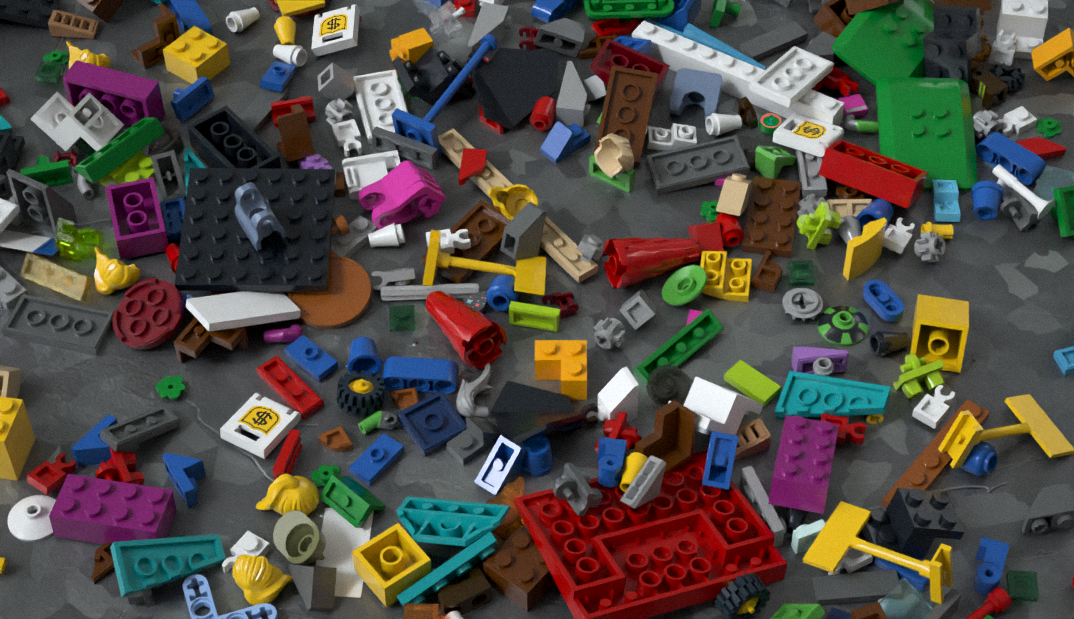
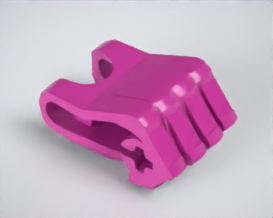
[358,160,446,230]

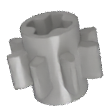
[325,98,354,126]
[973,110,1000,139]
[797,194,826,216]
[914,231,946,262]
[594,317,626,349]

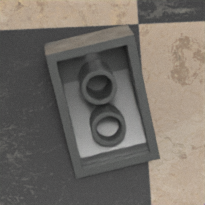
[6,169,77,240]

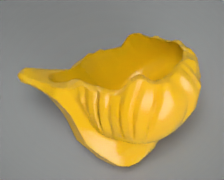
[66,42,111,69]
[488,184,539,221]
[94,247,141,295]
[256,474,319,515]
[233,554,294,606]

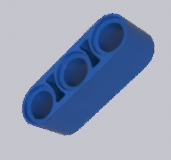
[168,0,213,35]
[531,0,582,24]
[976,132,1046,185]
[382,356,459,394]

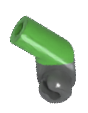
[843,114,878,133]
[358,411,398,434]

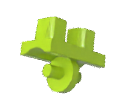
[797,201,841,250]
[893,353,945,399]

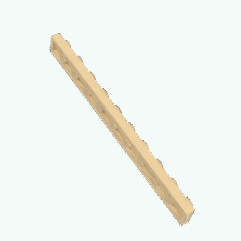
[438,128,598,283]

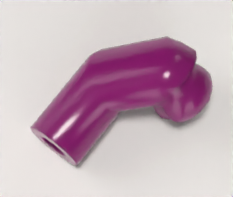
[264,325,303,343]

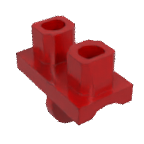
[271,96,316,127]
[595,412,642,455]
[95,447,144,485]

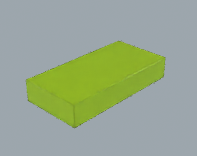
[509,301,560,332]
[724,359,781,407]

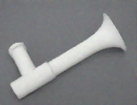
[992,164,1055,220]

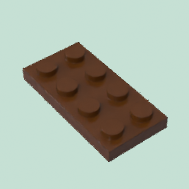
[594,66,658,165]
[742,176,801,258]
[421,200,510,283]

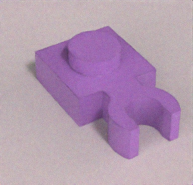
[298,153,332,169]

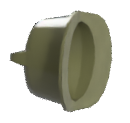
[273,510,326,564]

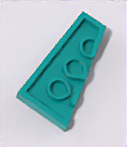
[774,371,892,418]
[397,531,498,610]
[110,534,226,598]

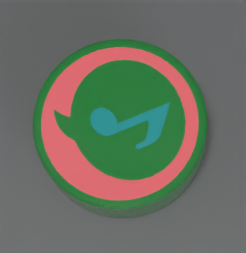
[759,112,783,134]

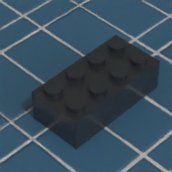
[187,105,281,169]

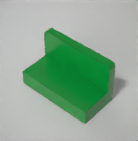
[319,475,386,528]

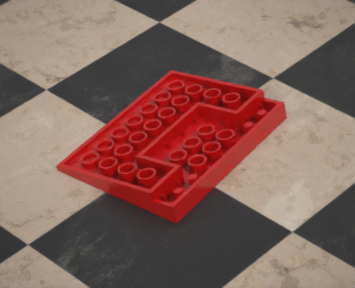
[514,450,787,619]

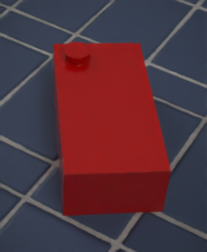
[818,139,929,209]

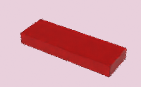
[256,356,324,420]

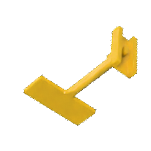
[422,230,546,295]
[938,394,1074,468]
[803,501,953,604]

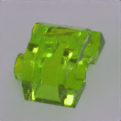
[55,217,104,263]

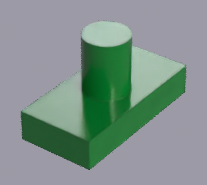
[709,0,741,28]
[20,155,73,187]
[1050,185,1074,237]

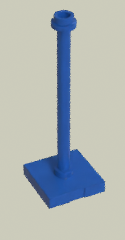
[391,34,498,159]

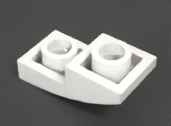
[646,123,697,150]

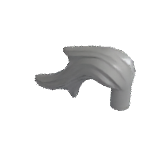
[456,363,492,418]

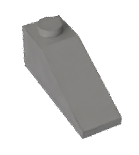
[467,3,512,59]
[556,61,591,127]

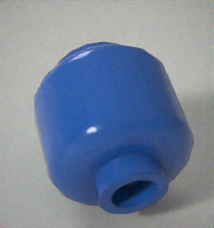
[486,275,521,312]
[959,441,998,477]

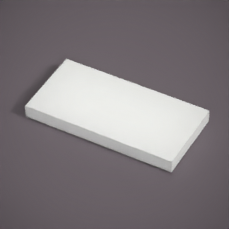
[748,46,834,108]
[353,69,408,144]
[186,291,301,332]

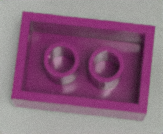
[105,177,168,260]

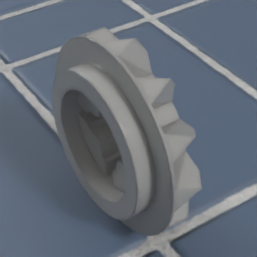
[782,288,823,322]

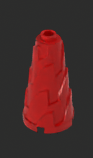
[603,237,702,289]
[426,290,507,369]

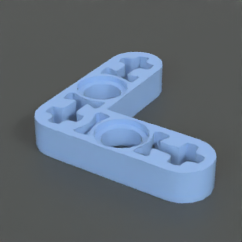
[183,574,278,619]

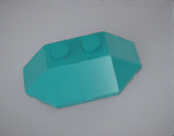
[397,496,510,547]

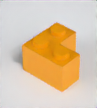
[389,28,434,64]
[1031,28,1074,81]
[535,340,587,400]

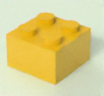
[163,26,230,84]
[352,523,432,608]

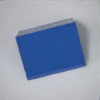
[656,0,701,32]

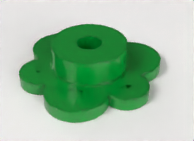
[43,50,68,69]
[1036,117,1062,138]
[700,200,722,222]
[155,376,186,400]
[311,464,340,488]

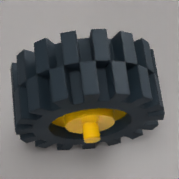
[337,370,385,416]
[715,573,771,619]

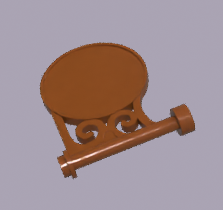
[285,215,372,330]

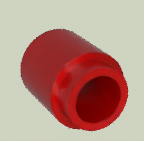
[530,96,557,131]
[715,213,744,247]

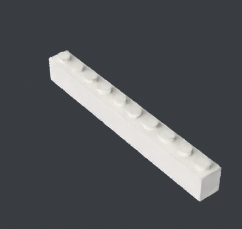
[632,20,844,126]

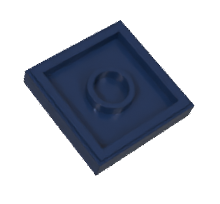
[397,391,467,457]

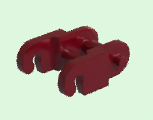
[519,27,544,50]
[53,149,78,173]
[542,292,579,319]

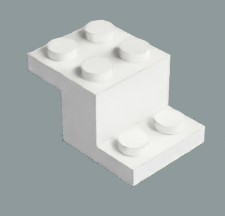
[996,0,1048,60]
[31,92,124,151]
[668,377,763,435]

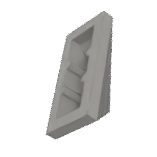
[620,455,666,509]

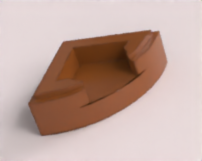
[390,387,419,410]
[318,425,354,452]

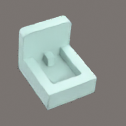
[791,519,825,555]

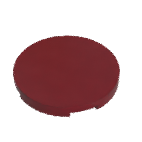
[113,278,185,350]

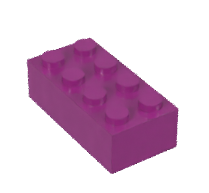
[63,60,165,127]
[768,415,839,514]
[49,474,177,544]

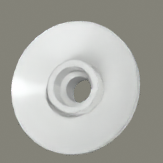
[7,495,56,542]

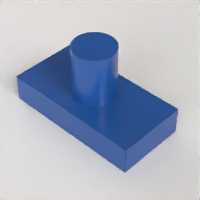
[170,76,215,122]

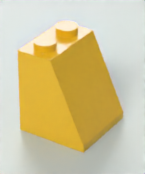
[910,294,969,373]
[0,396,35,481]

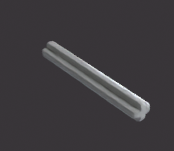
[381,283,480,301]

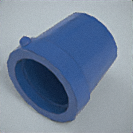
[971,181,1004,220]
[856,199,894,232]
[346,337,384,376]
[522,435,554,477]

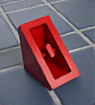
[687,221,724,263]

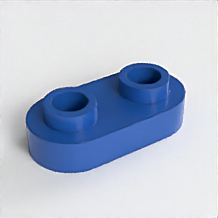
[863,280,904,321]

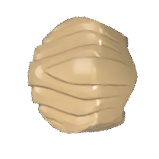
[594,133,634,177]

